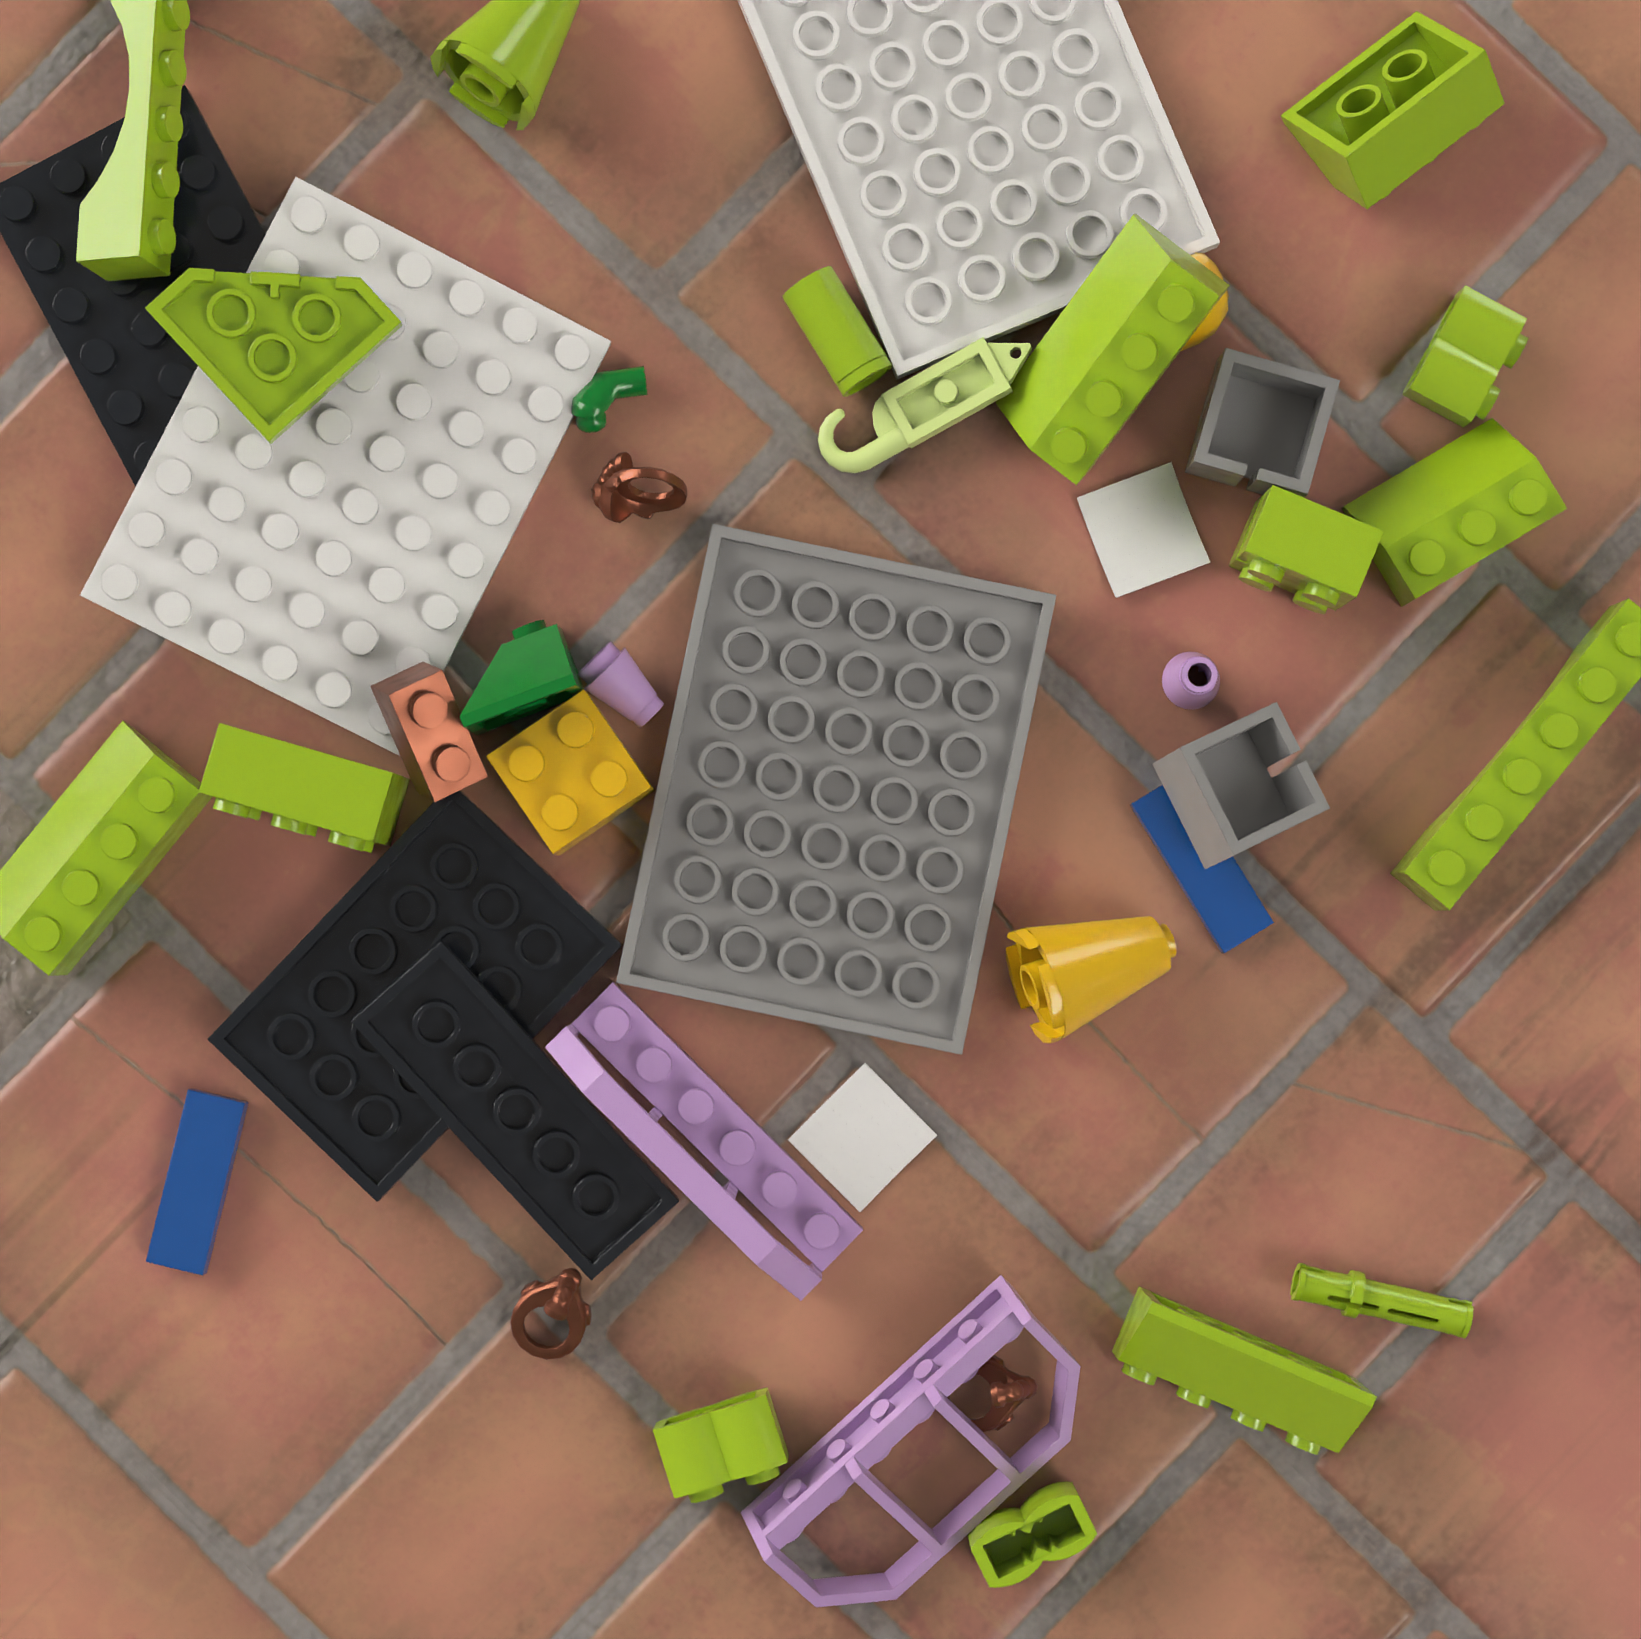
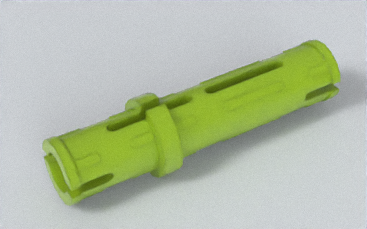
[1290,1263,1474,1338]

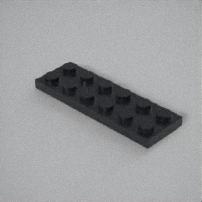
[351,939,679,1280]

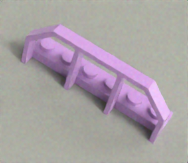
[545,982,863,1301]
[741,1275,1081,1608]

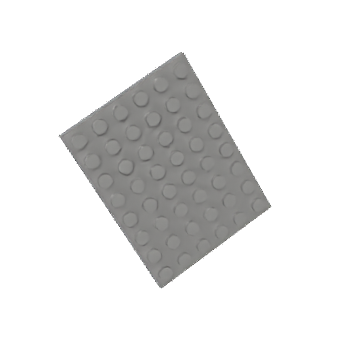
[616,524,1056,1055]

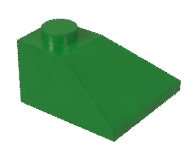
[459,620,584,735]

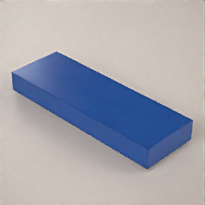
[1130,784,1274,953]
[146,1088,249,1275]

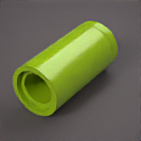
[782,266,893,397]

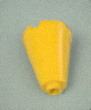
[1006,916,1177,1044]

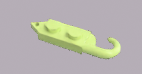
[818,337,1032,473]

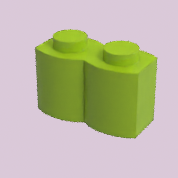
[1402,285,1528,427]
[653,1387,789,1503]
[967,1481,1097,1588]

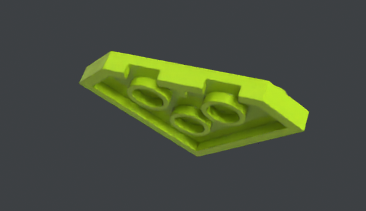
[145,268,402,444]

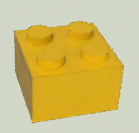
[486,689,655,856]

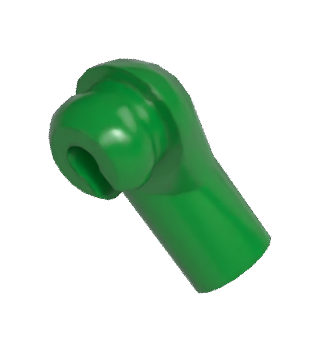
[571,366,648,433]

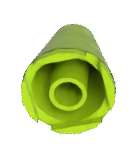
[430,0,581,130]

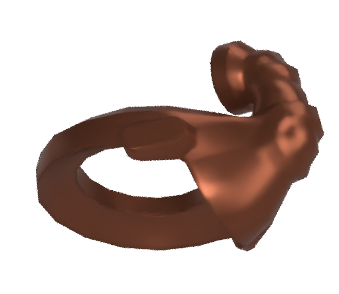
[591,452,688,523]
[510,1268,592,1360]
[947,1355,1038,1432]

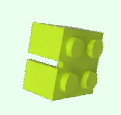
[1229,485,1384,614]

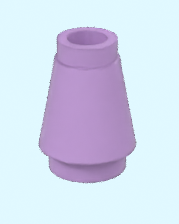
[578,641,664,728]
[1162,652,1220,710]

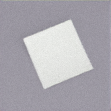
[1077,462,1211,598]
[788,1063,937,1212]

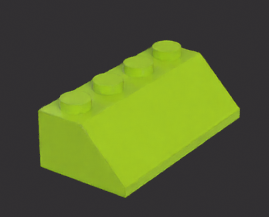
[996,213,1230,485]
[0,721,213,976]
[1112,1287,1377,1455]

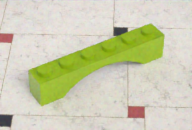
[76,0,190,281]
[1390,598,1641,911]

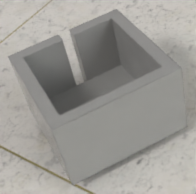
[1185,348,1340,497]
[1153,702,1330,869]

